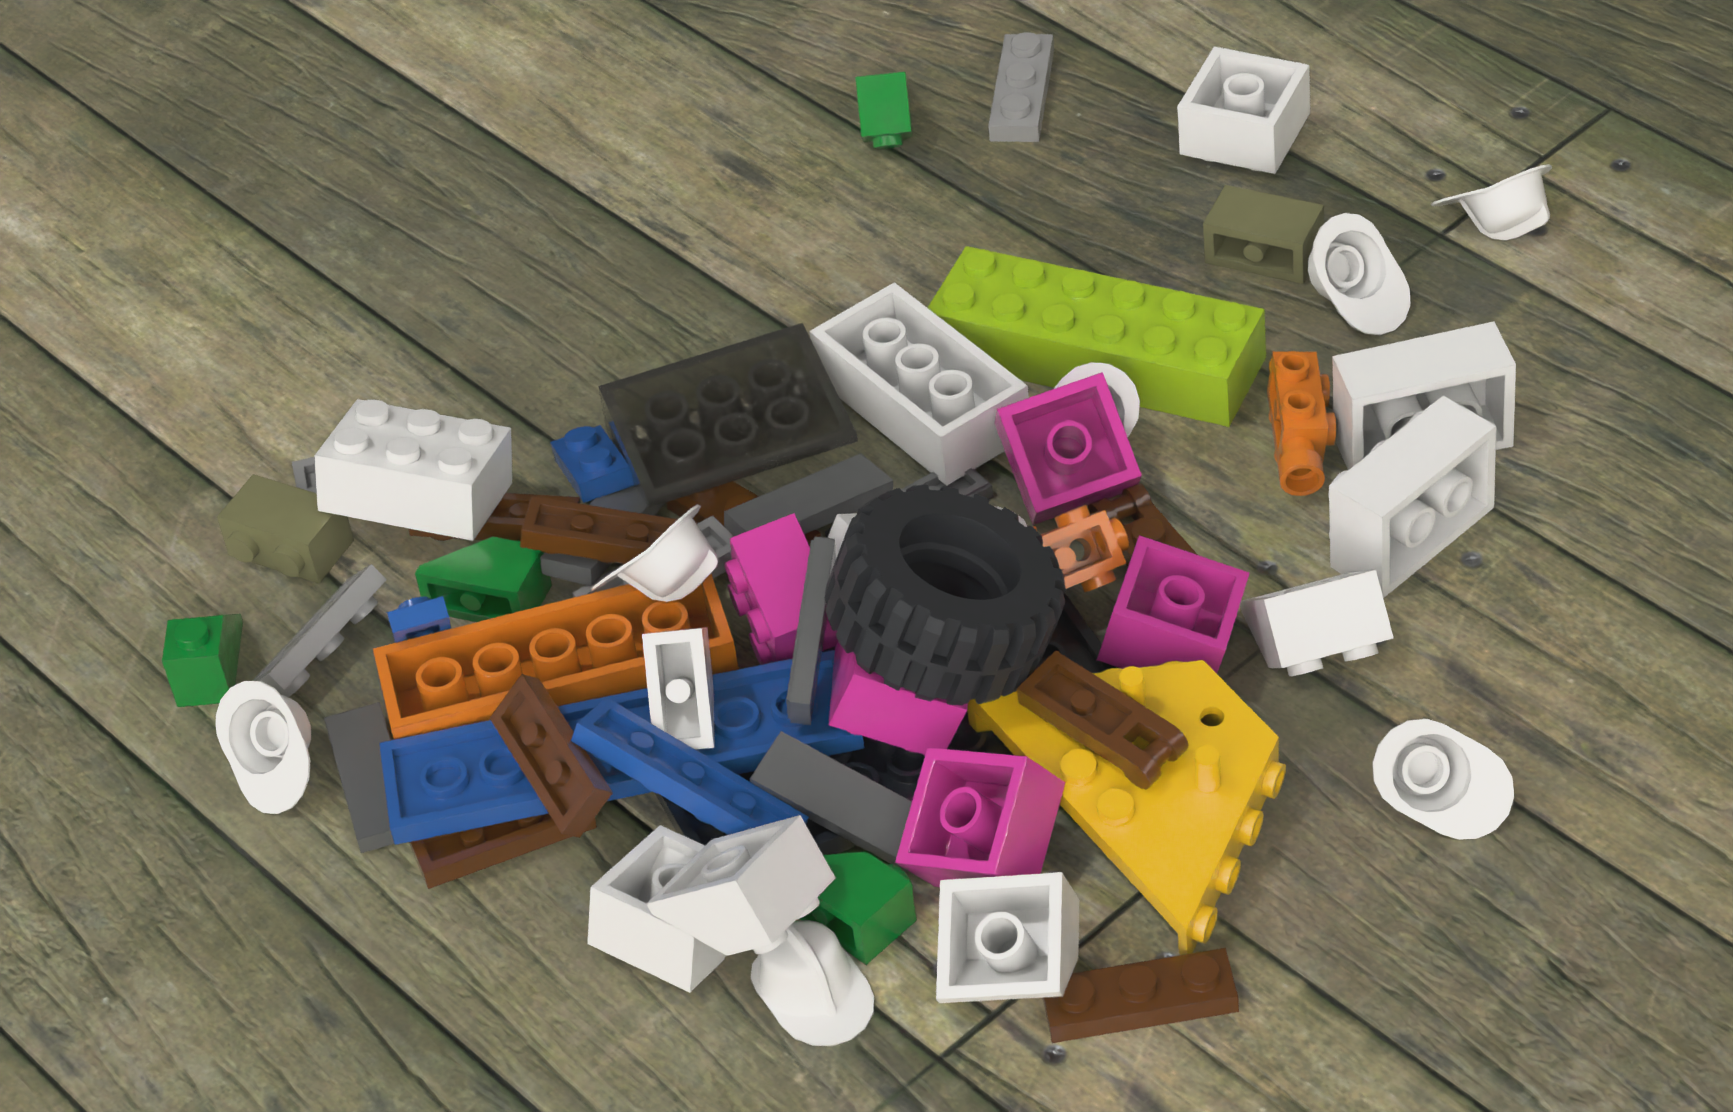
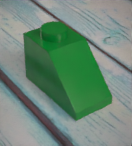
[855,72,913,149]
[415,537,552,622]
[162,614,243,707]
[800,851,917,965]

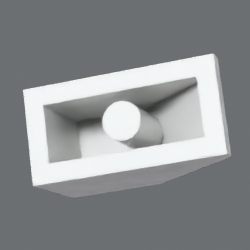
[642,627,715,750]

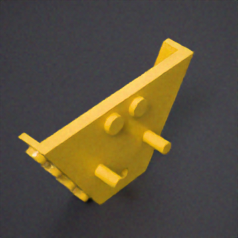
[967,660,1286,955]

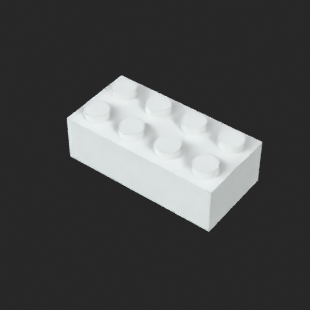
[809,282,1029,486]

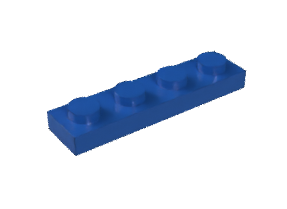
[571,697,809,835]

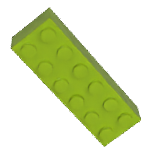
[927,246,1266,427]

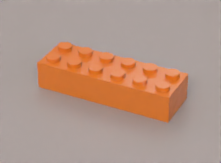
[373,574,739,740]

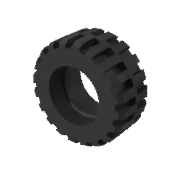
[824,485,1066,705]

